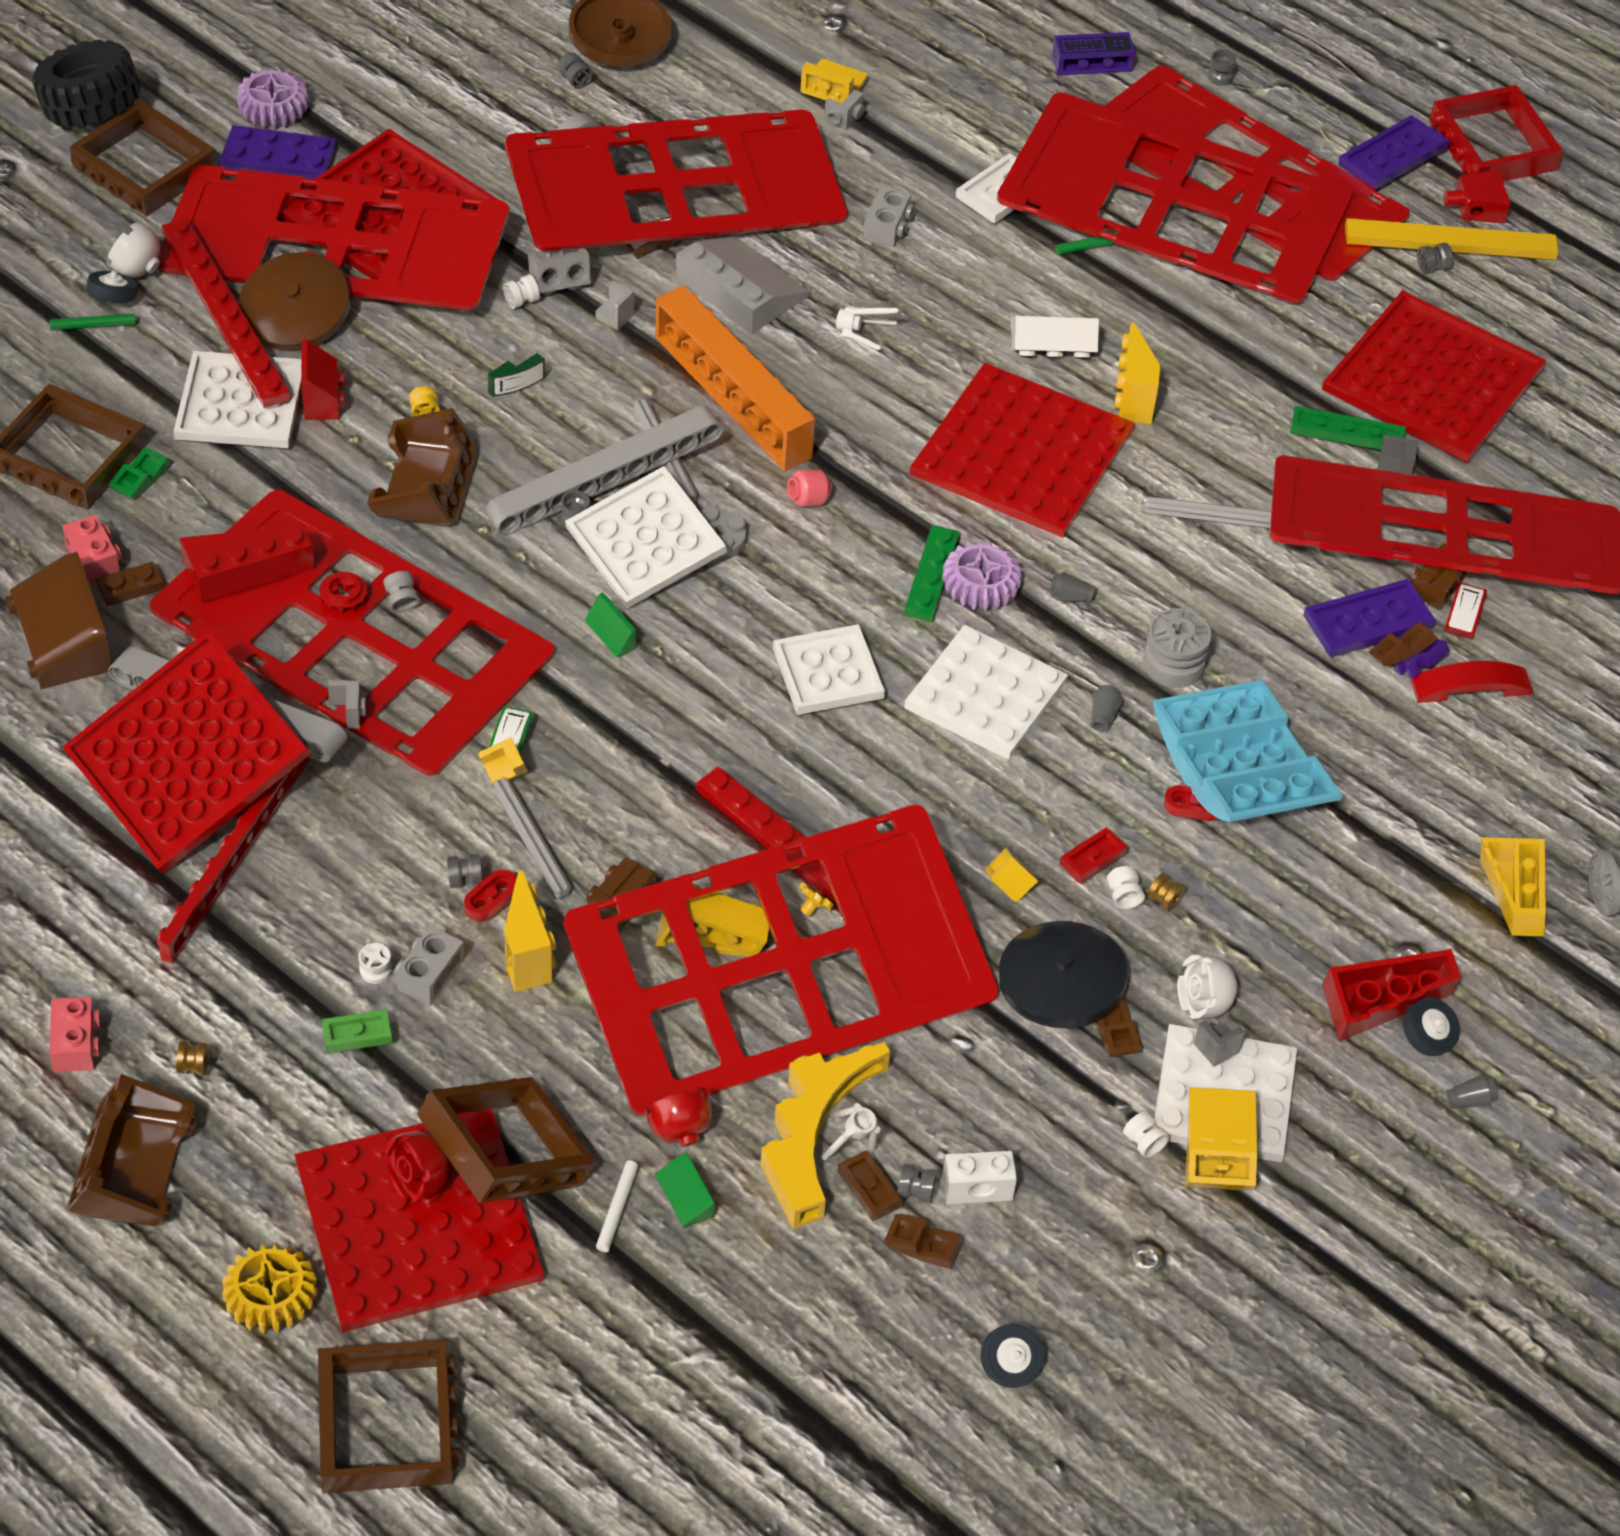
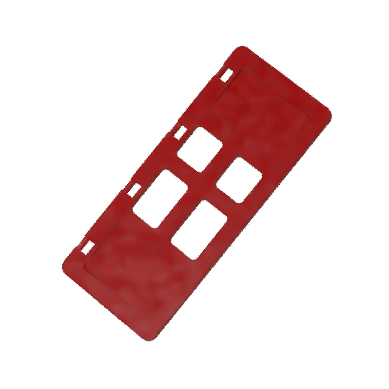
[1105,66,1410,281]
[504,109,847,252]
[157,165,510,311]
[1269,455,1620,594]

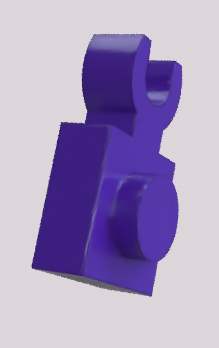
[1396,639,1450,678]

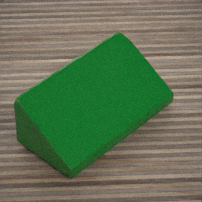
[586,592,636,658]
[655,1152,715,1229]

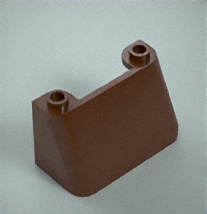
[367,408,477,526]
[5,552,111,689]
[67,1074,197,1226]

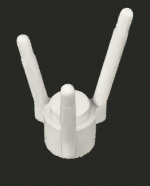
[836,307,899,351]
[822,1103,881,1160]

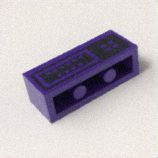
[1052,32,1135,76]

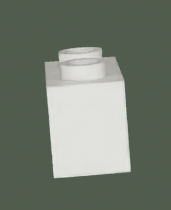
[942,1151,1017,1205]

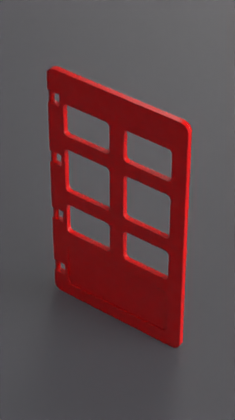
[997,92,1353,303]
[150,490,554,776]
[563,804,998,1116]

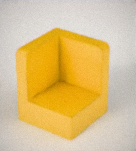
[478,737,528,783]
[984,848,1038,902]

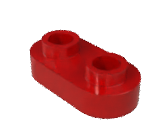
[1164,785,1218,821]
[464,870,517,922]

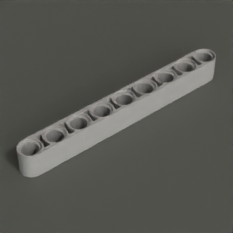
[485,405,724,535]
[108,646,347,763]

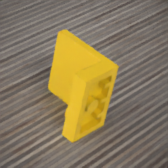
[801,59,868,103]

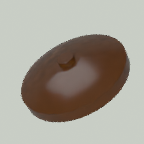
[569,0,672,67]
[239,253,351,351]

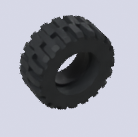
[32,40,141,128]

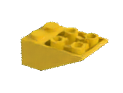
[1114,322,1160,425]
[504,870,556,992]
[1185,1087,1257,1191]

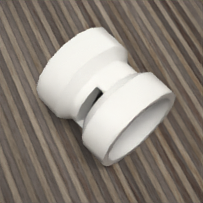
[503,274,540,309]
[1107,866,1145,910]
[1123,1111,1170,1158]

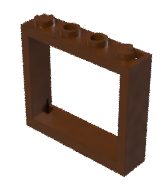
[70,100,217,217]
[0,383,148,510]
[417,1077,595,1203]
[318,1340,459,1493]

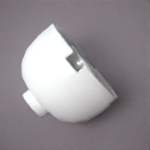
[107,221,160,278]
[1177,955,1238,1019]

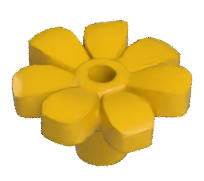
[798,882,834,917]

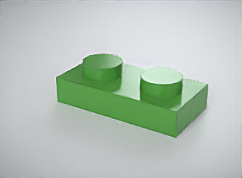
[322,1009,392,1053]

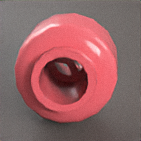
[787,469,832,507]

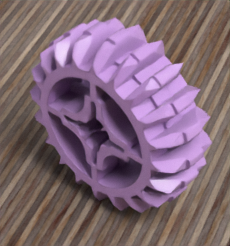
[237,68,309,129]
[942,541,1022,612]

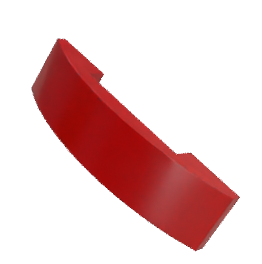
[1410,661,1533,703]

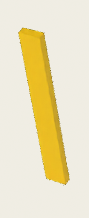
[1345,218,1559,260]

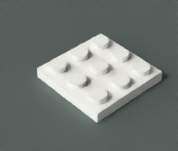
[773,624,885,715]

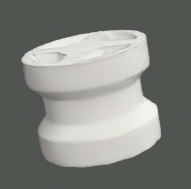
[358,943,392,984]

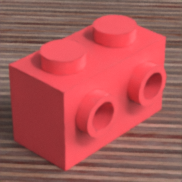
[62,514,122,584]
[50,997,101,1072]

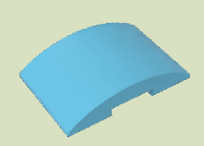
[1153,679,1342,822]

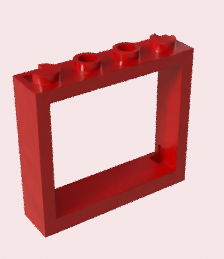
[1429,85,1563,182]

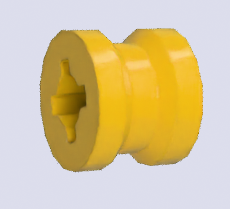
[409,386,440,417]

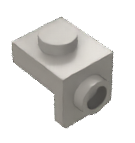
[824,90,865,130]
[328,680,366,729]

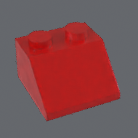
[301,339,345,420]

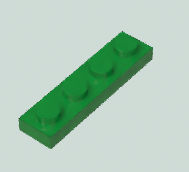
[1290,406,1406,450]
[904,525,960,622]

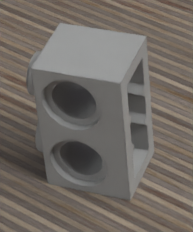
[863,185,914,247]
[528,248,591,294]
[395,926,464,1006]

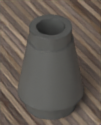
[1050,572,1095,602]
[1091,685,1122,732]
[1446,1074,1498,1109]

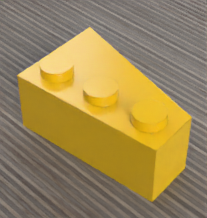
[1480,837,1546,936]
[656,884,769,957]

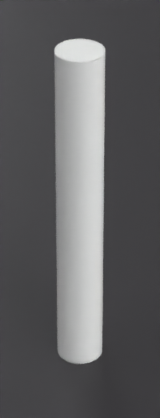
[596,1160,638,1252]

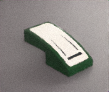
[488,353,545,397]

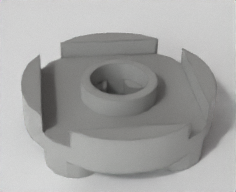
[701,506,746,560]

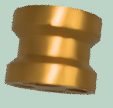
[1147,872,1186,912]
[176,1040,209,1076]

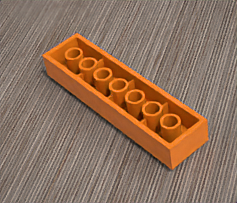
[655,285,816,472]

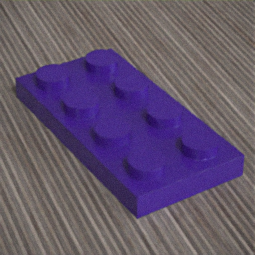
[1338,115,1449,189]
[220,125,337,179]
[1303,579,1436,657]

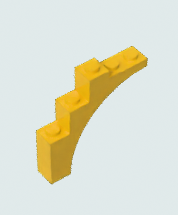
[760,1042,890,1229]

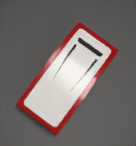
[1444,582,1487,640]

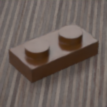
[96,561,164,607]
[837,1150,902,1221]

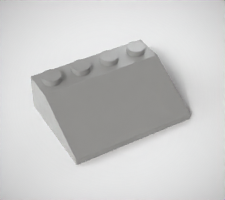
[676,236,810,334]

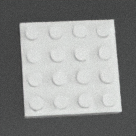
[173,351,302,448]
[565,466,727,608]
[904,625,1068,760]
[1154,1024,1297,1163]

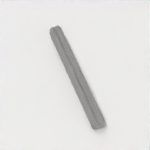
[634,398,697,502]
[1144,496,1271,529]
[493,777,571,899]

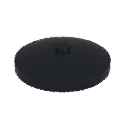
[999,921,1127,1028]

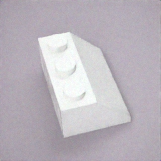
[1010,316,1099,357]

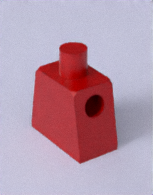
[1444,170,1511,224]

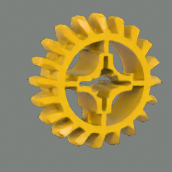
[222,1242,317,1334]

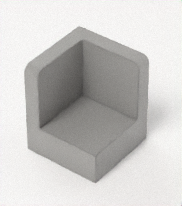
[596,280,634,330]

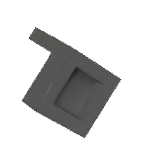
[1377,435,1418,475]
[1194,1020,1245,1067]

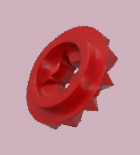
[319,572,368,612]

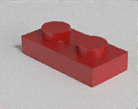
[1059,827,1127,884]

